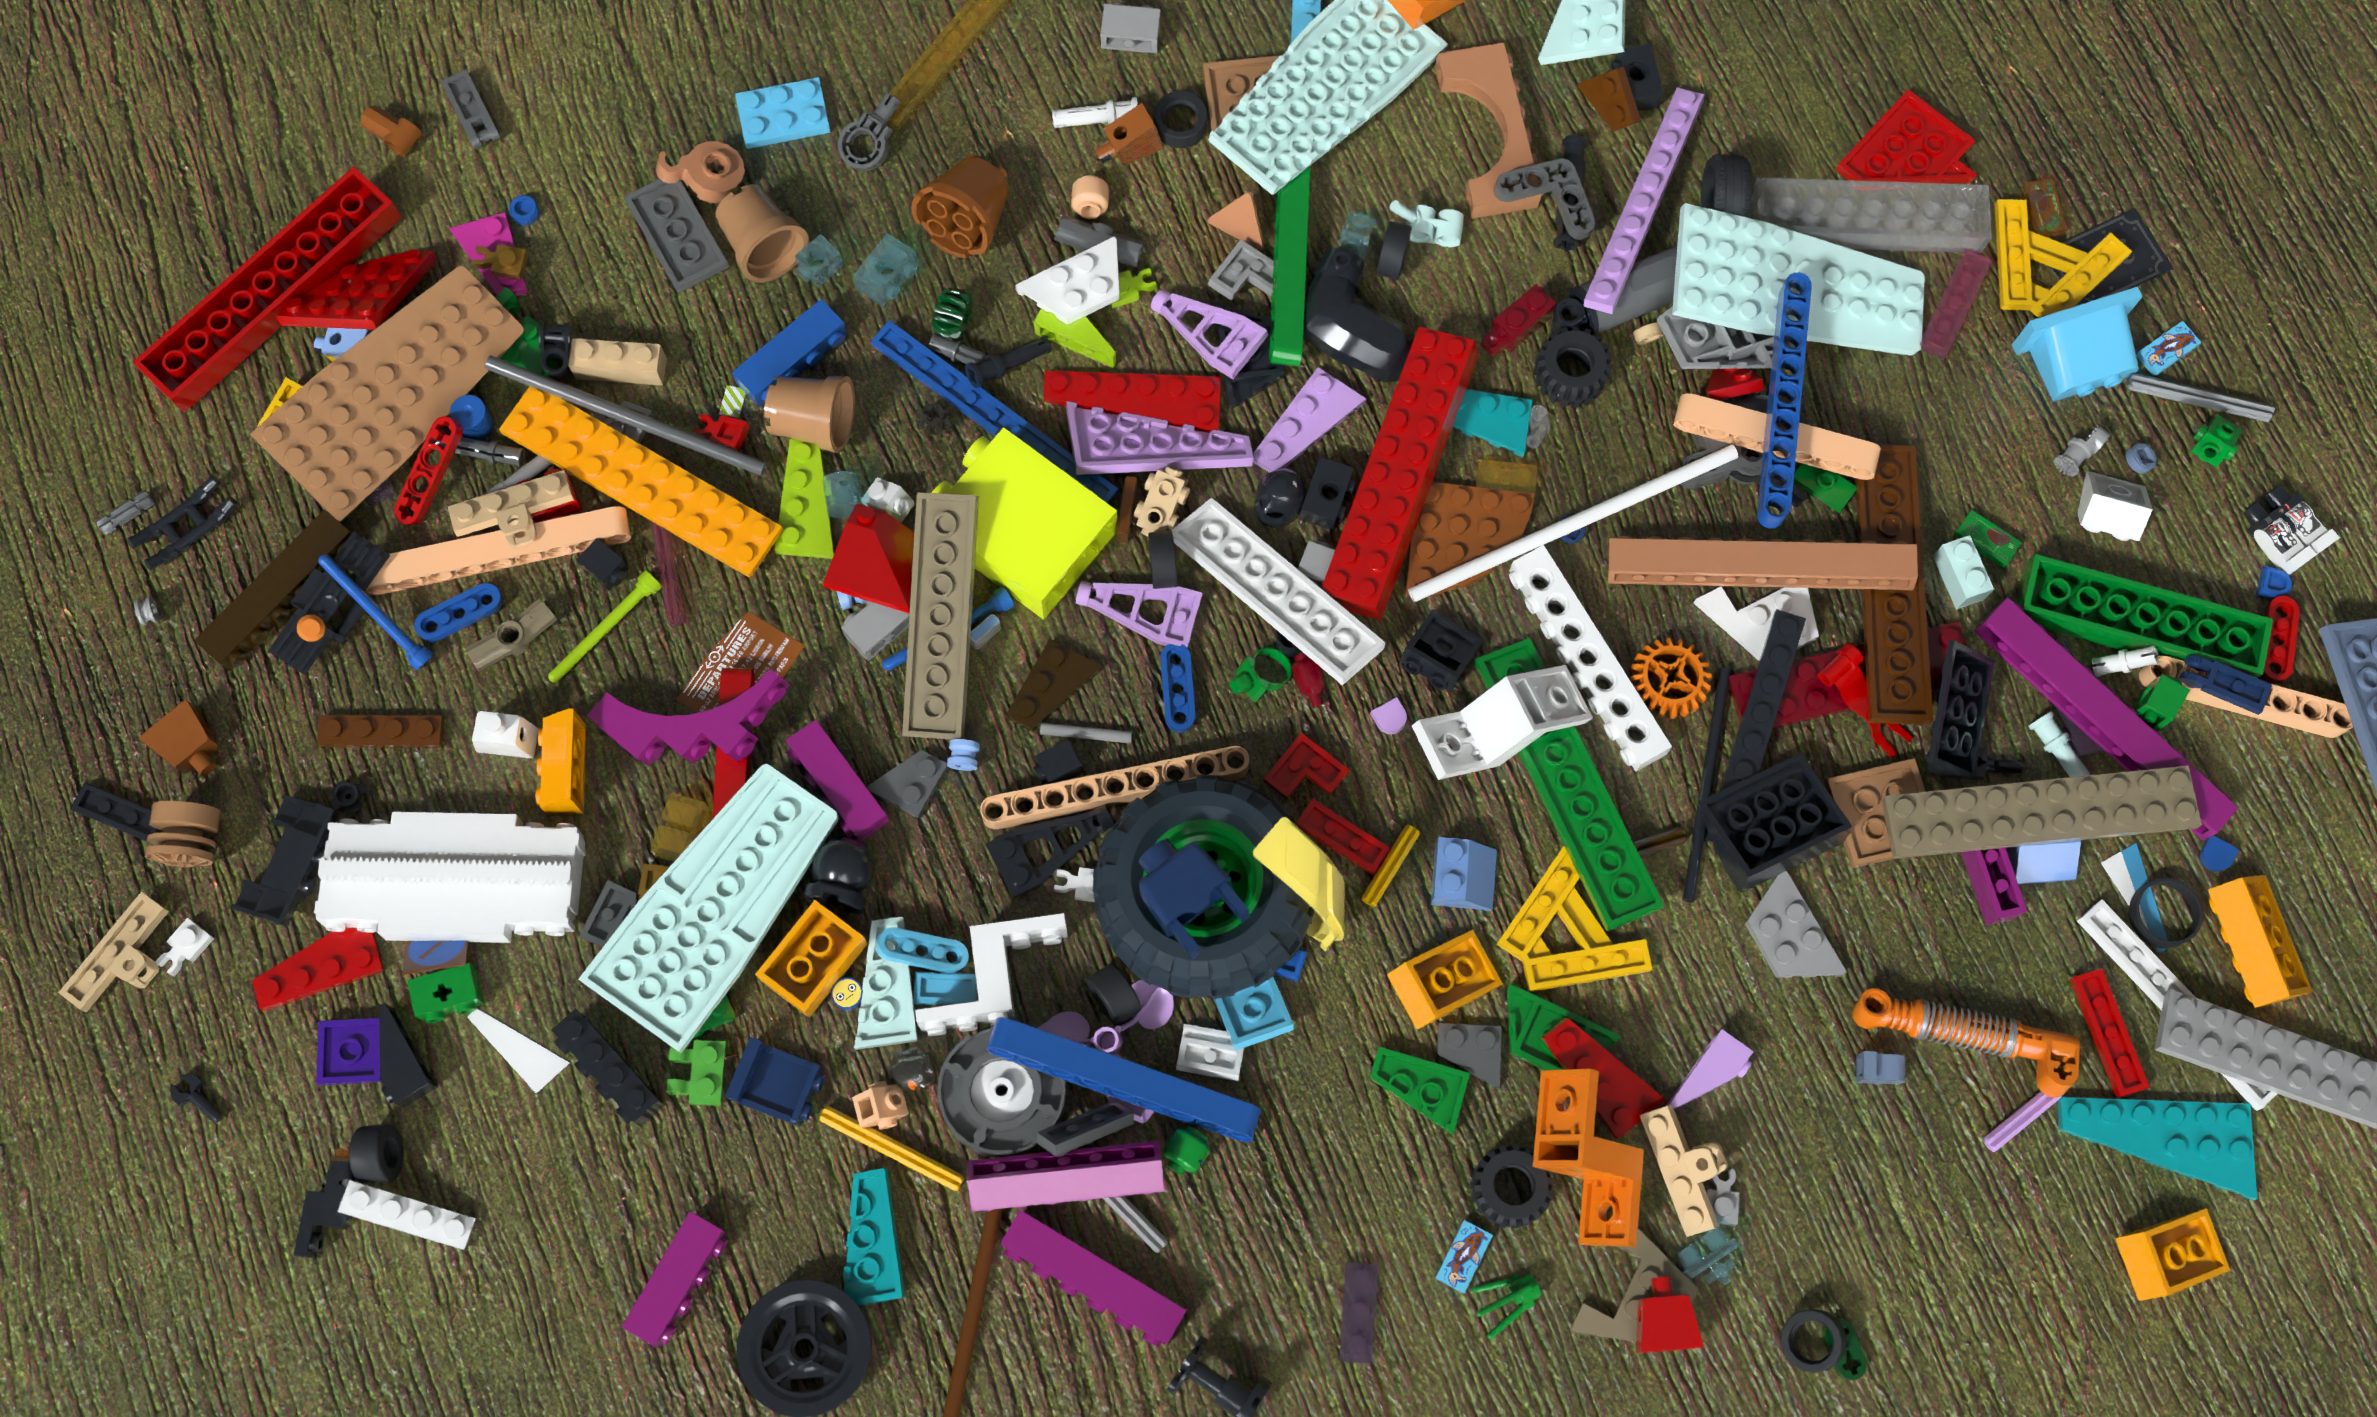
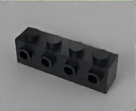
[552,1008,665,1127]

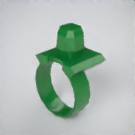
[1229,647,1292,703]

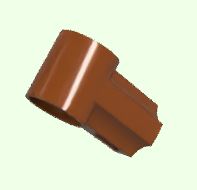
[360,105,422,157]

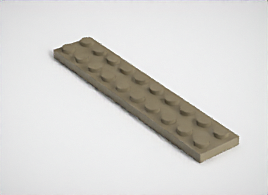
[1882,766,2202,859]

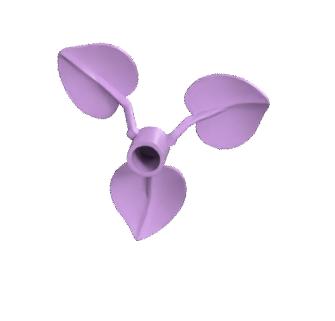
[1037,979,1174,1123]

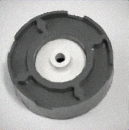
[937,1027,1067,1158]

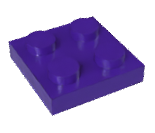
[316,1018,383,1086]

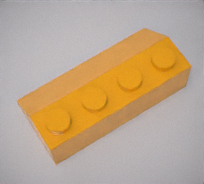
[2208,875,2313,1008]

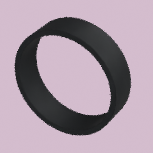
[2129,878,2203,948]

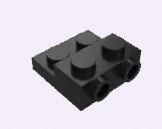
[1399,609,1484,692]

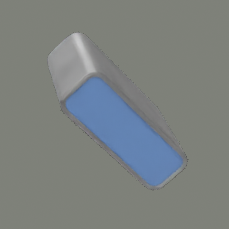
[970,614,1001,649]

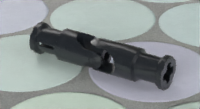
[1553,135,1588,250]

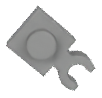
[1706,1169,1739,1226]

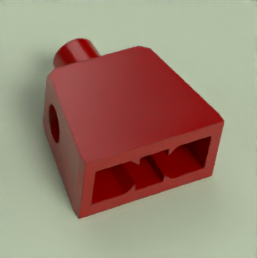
[1636,1277,1704,1354]

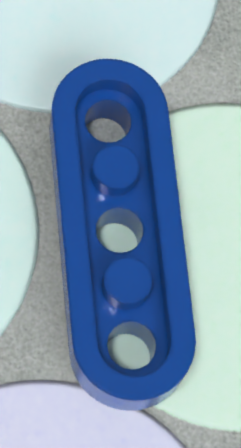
[414,583,503,642]
[1160,644,1196,733]

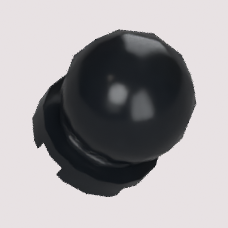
[803,837,873,914]

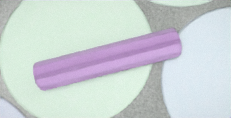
[1983,1091,2062,1152]

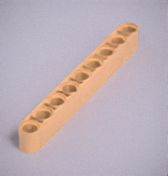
[366,506,631,595]
[980,746,1249,830]

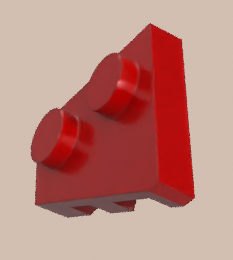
[1706,368,1763,401]

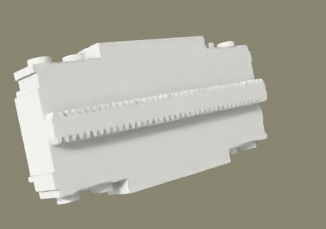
[314,812,586,943]

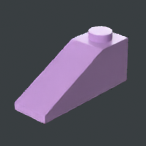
[1666,1029,1754,1110]

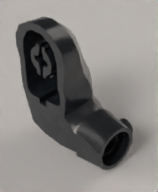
[1303,248,1415,383]

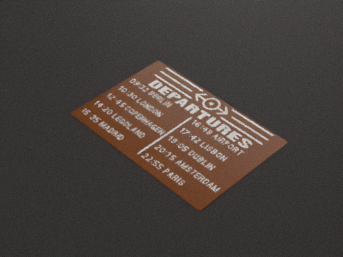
[676,612,805,713]

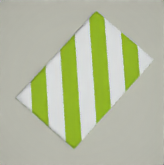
[719,385,745,418]

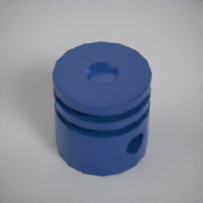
[450,395,494,440]

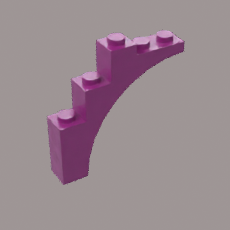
[587,669,790,767]

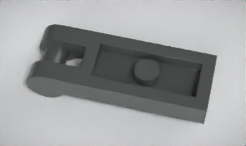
[440,69,501,150]

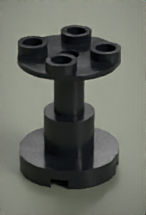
[1166,1335,1273,1417]

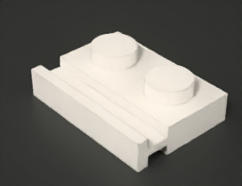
[1176,1024,1244,1081]

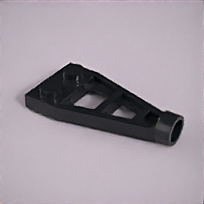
[986,805,1114,900]

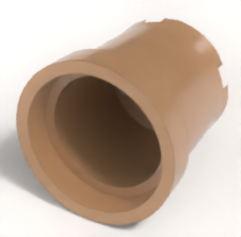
[716,184,809,282]
[764,375,855,453]

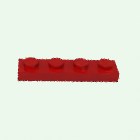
[2069,968,2150,1098]

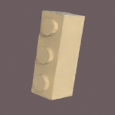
[568,338,667,385]

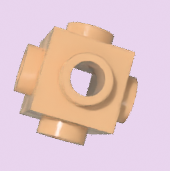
[852,1081,909,1130]

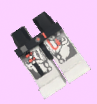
[2243,485,2340,575]

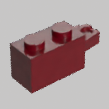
[1480,283,1557,357]

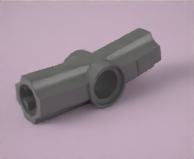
[1054,215,1144,267]

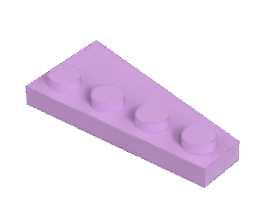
[1253,367,1366,472]

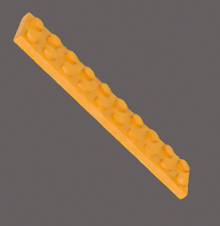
[499,386,783,579]

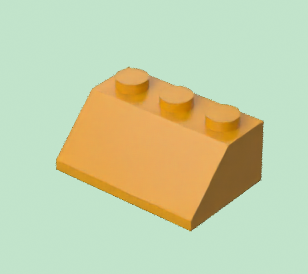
[536,709,586,815]

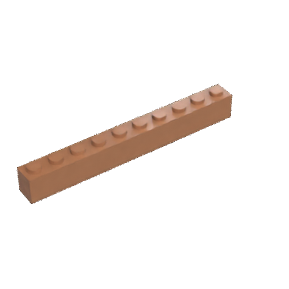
[1608,536,1918,590]

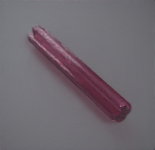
[651,521,685,627]

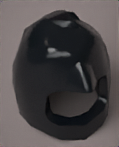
[1254,467,1305,528]

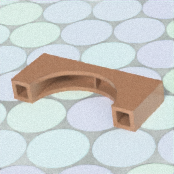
[1435,42,1544,219]

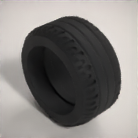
[1701,154,1752,218]

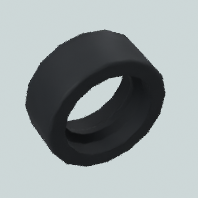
[1154,90,1207,148]
[1376,221,1412,280]
[1148,531,1177,589]
[1780,1309,1847,1373]

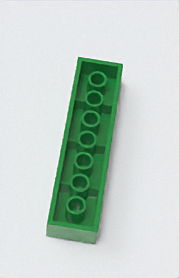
[2016,554,2273,679]

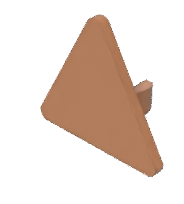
[1208,191,1265,250]

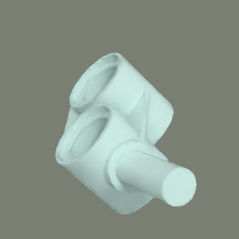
[1390,200,1464,247]

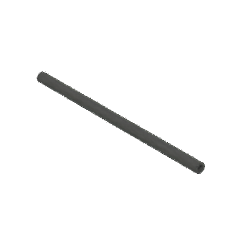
[485,355,767,476]

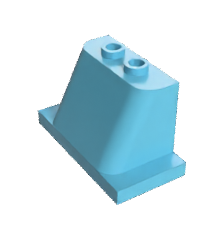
[2012,287,2143,402]

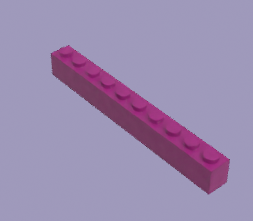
[1974,597,2238,841]

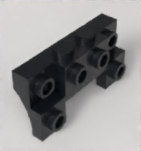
[230,794,339,928]

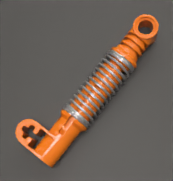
[1852,988,2080,1098]

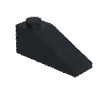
[379,1003,437,1108]

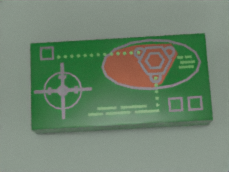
[1953,509,2022,569]

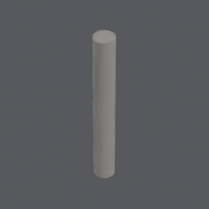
[1040,722,1132,744]

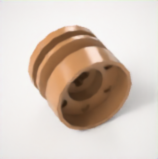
[144,801,221,867]

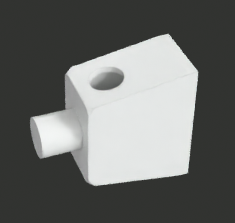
[472,711,538,759]

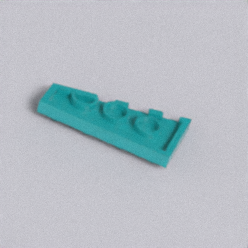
[1453,389,1532,458]

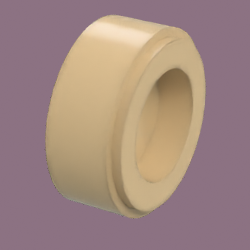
[1633,322,1664,344]

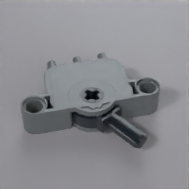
[1681,391,1816,507]

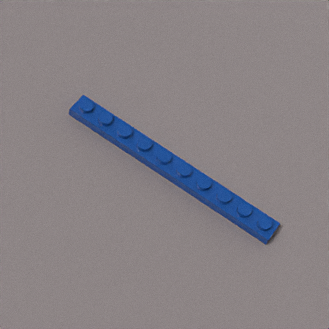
[871,320,1119,504]

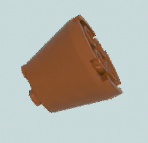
[911,154,1009,259]

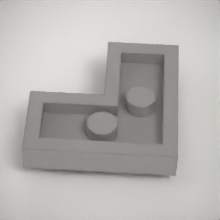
[1208,240,1275,301]

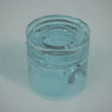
[823,471,862,518]

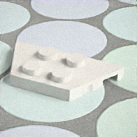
[1016,236,1119,325]

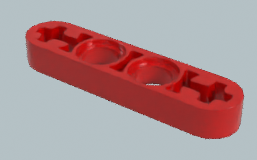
[394,416,463,525]

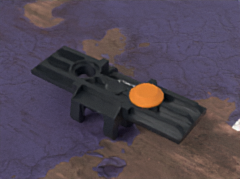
[268,531,390,675]

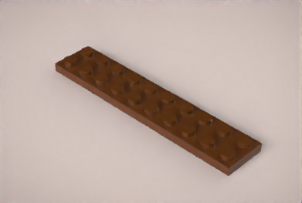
[1855,445,1933,725]

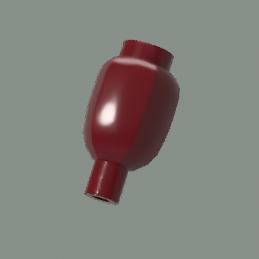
[1292,653,1325,708]

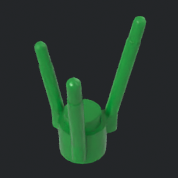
[1472,1273,1542,1339]

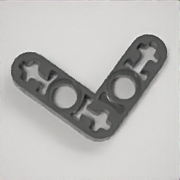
[1493,158,1595,240]

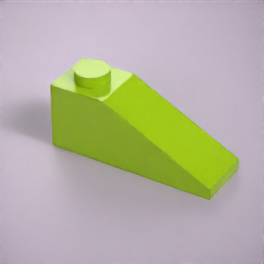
[1034,308,1116,368]

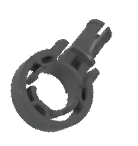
[838,92,901,171]

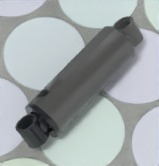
[1552,244,1678,336]

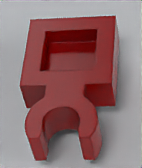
[693,414,750,451]

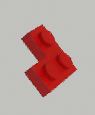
[1263,733,1349,800]

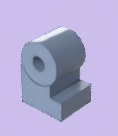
[1856,1051,1905,1084]

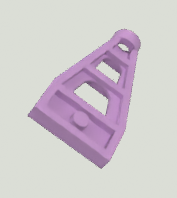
[1151,289,1268,379]
[1075,581,1203,648]

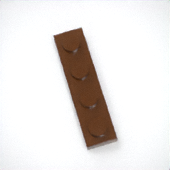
[317,715,445,748]

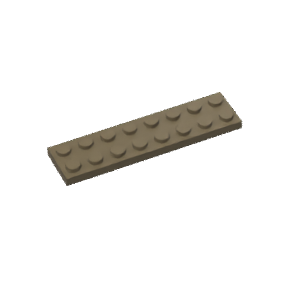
[902,492,979,740]

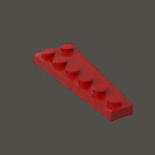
[1044,371,1221,433]

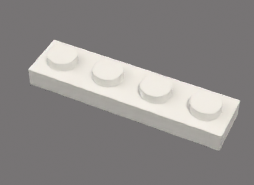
[338,1180,475,1250]

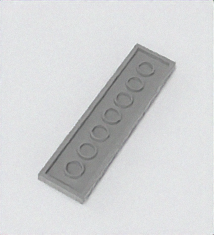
[2154,989,2377,1129]

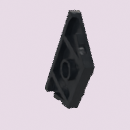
[1215,301,1284,409]

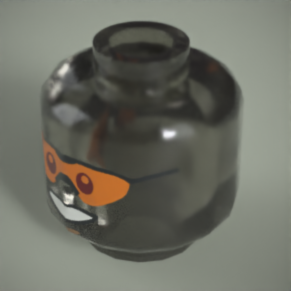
[887,1047,937,1092]

